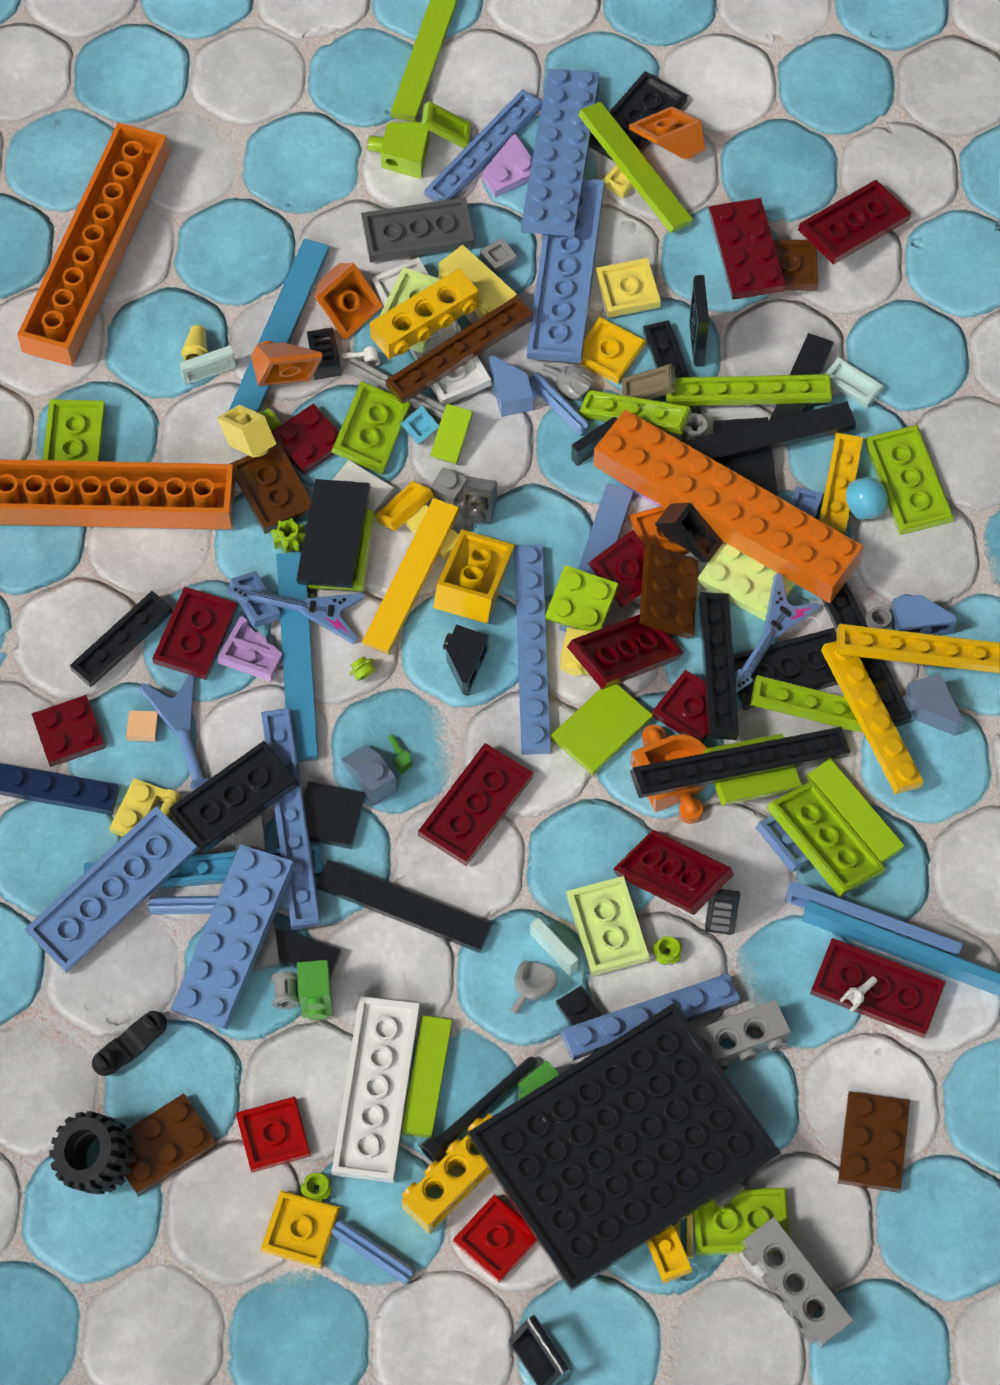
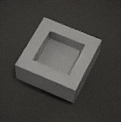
[480,238,517,274]
[430,467,467,504]

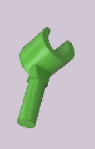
[388,735,413,774]

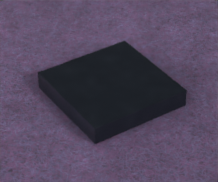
[303,781,365,849]

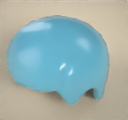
[846,477,888,520]

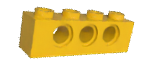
[370,268,479,360]
[401,1113,492,1234]

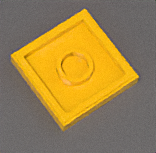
[577,317,646,384]
[261,1190,340,1269]

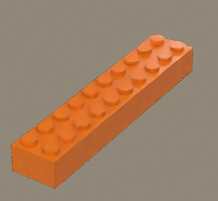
[17,122,170,367]
[594,409,863,603]
[0,459,236,530]

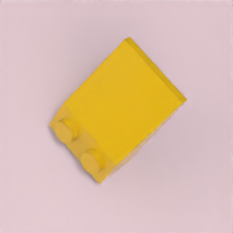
[433,529,515,624]

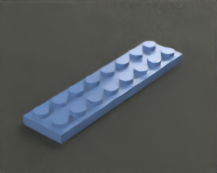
[521,69,600,236]
[527,179,604,363]

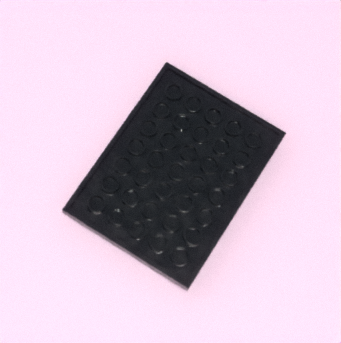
[467,1003,781,1292]

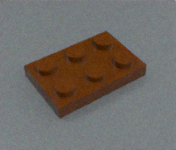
[773,239,818,291]
[229,442,311,534]
[639,544,698,639]
[837,1091,910,1193]
[125,1093,217,1197]

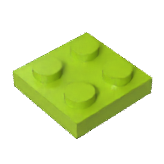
[545,565,619,632]

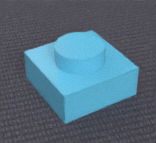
[400,405,439,445]

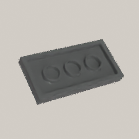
[361,197,475,262]

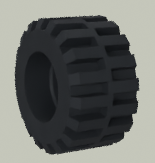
[49,1111,136,1195]

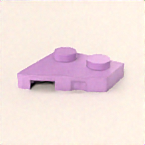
[482,134,533,197]
[218,616,282,682]

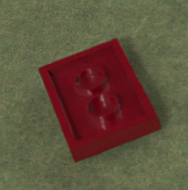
[152,586,238,680]

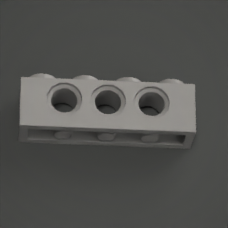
[694,999,791,1071]
[741,1217,853,1347]

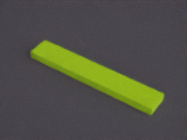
[390,0,458,122]
[578,101,693,233]
[666,374,832,406]

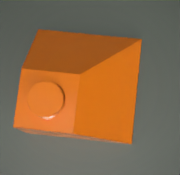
[629,106,705,159]
[314,263,383,340]
[251,341,323,386]

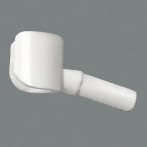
[341,346,380,367]
[840,977,877,1012]

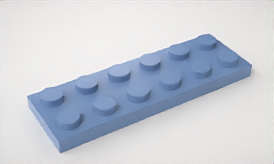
[24,806,198,973]
[171,844,296,1030]

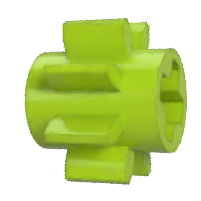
[271,518,305,553]

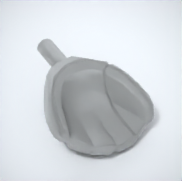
[542,364,595,400]
[511,960,558,1014]

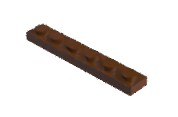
[385,295,533,404]

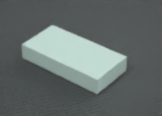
[179,345,236,385]
[825,357,884,409]
[530,917,578,976]

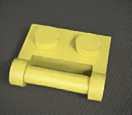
[109,778,182,837]

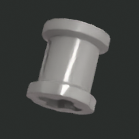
[681,413,707,446]
[271,971,300,1009]

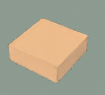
[126,710,159,742]

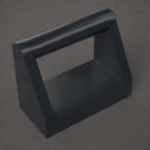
[508,1315,571,1385]

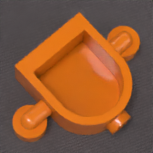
[631,725,711,824]

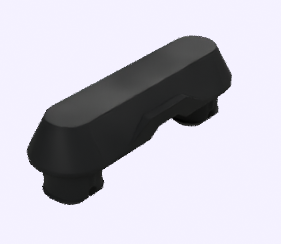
[92,1011,167,1076]

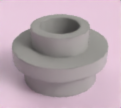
[865,606,894,630]

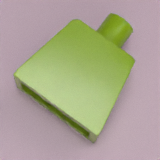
[367,122,430,179]

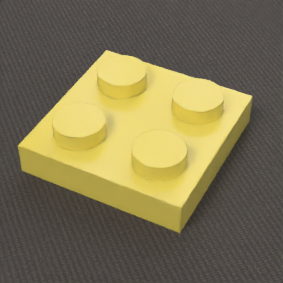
[595,258,661,318]

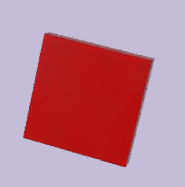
[236,1096,311,1173]
[452,1194,537,1284]

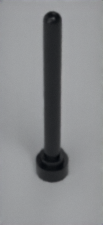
[420,1056,537,1163]

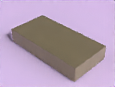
[622,364,676,400]

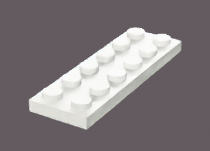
[370,257,491,405]
[331,996,420,1183]

